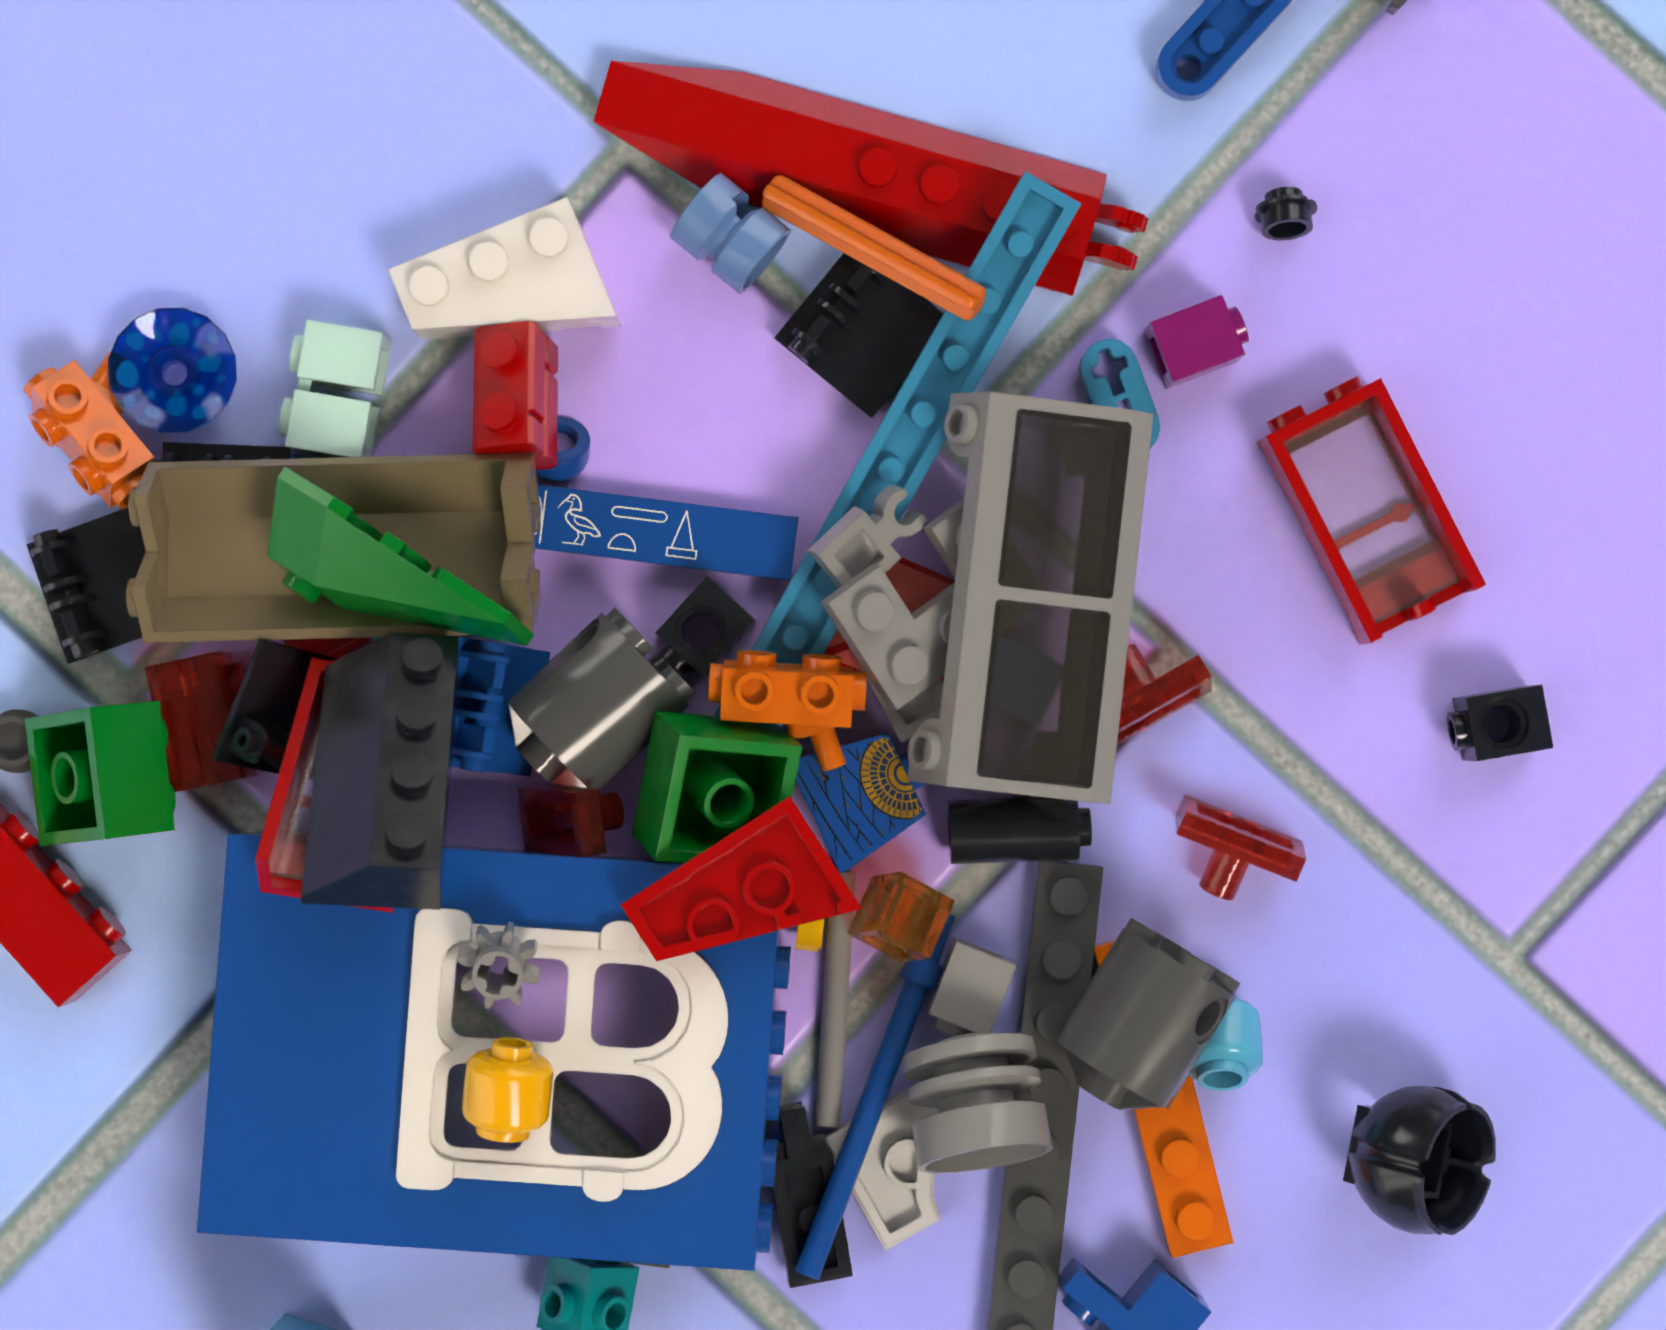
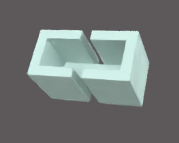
[279,319,393,458]

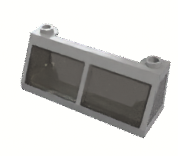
[907,391,1154,804]

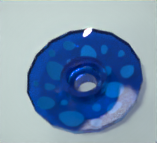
[108,308,237,433]

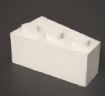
[388,197,622,340]

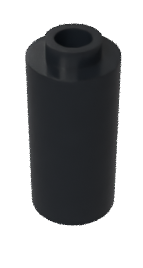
[948,797,1092,864]

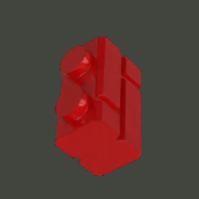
[472,321,558,470]

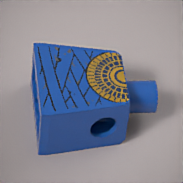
[796,733,927,874]

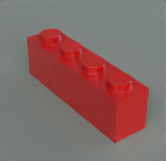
[0,803,132,1008]

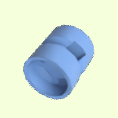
[670,173,791,295]

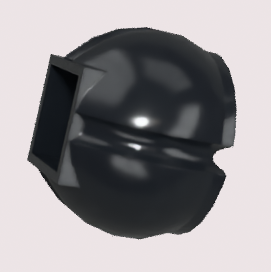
[1343,1086,1496,1235]

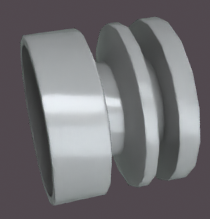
[901,1032,1053,1174]

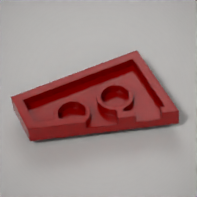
[621,796,862,962]

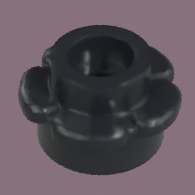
[1254,187,1318,241]

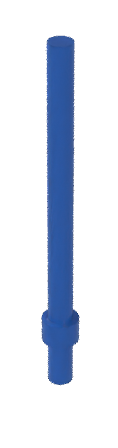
[795,908,956,1280]

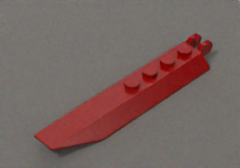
[593,60,1149,296]

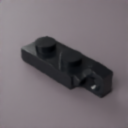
[771,1101,853,1288]

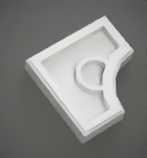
[825,1082,940,1250]

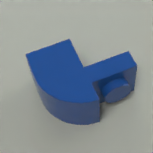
[1058,1257,1212,1330]

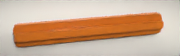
[762,175,986,321]

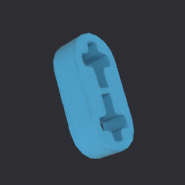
[1078,339,1160,449]

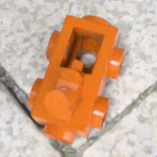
[24,352,154,509]
[708,650,867,771]

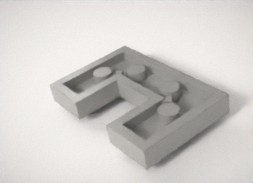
[821,498,1044,710]

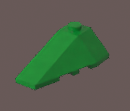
[267,467,534,646]

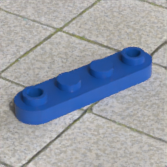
[1156,0,1293,101]

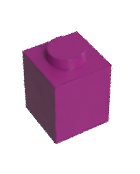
[1143,295,1249,389]

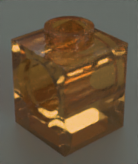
[847,871,955,962]

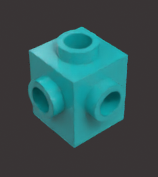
[536,1257,640,1330]

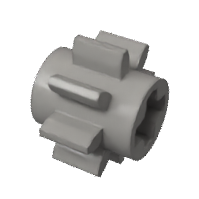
[457,921,541,1009]

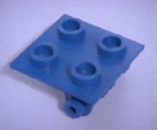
[452,637,550,776]

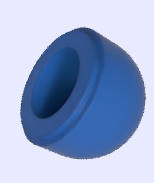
[536,417,590,482]

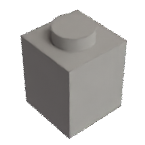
[926,937,1017,1037]

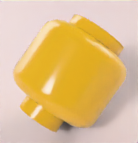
[461,1037,554,1143]

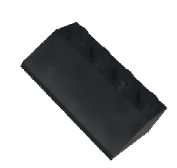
[301,632,459,910]

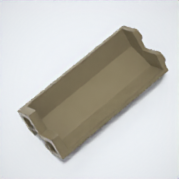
[126,452,540,643]

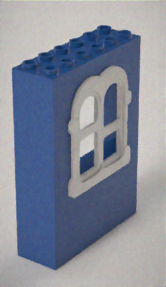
[197,832,791,1271]

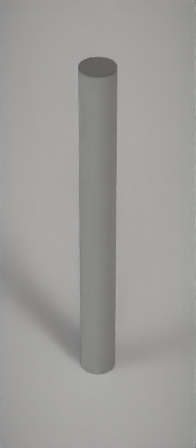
[815,870,856,1127]

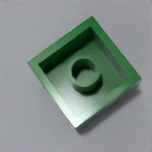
[25,701,176,846]
[631,711,803,863]

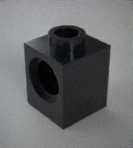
[655,576,756,677]
[1447,684,1554,761]

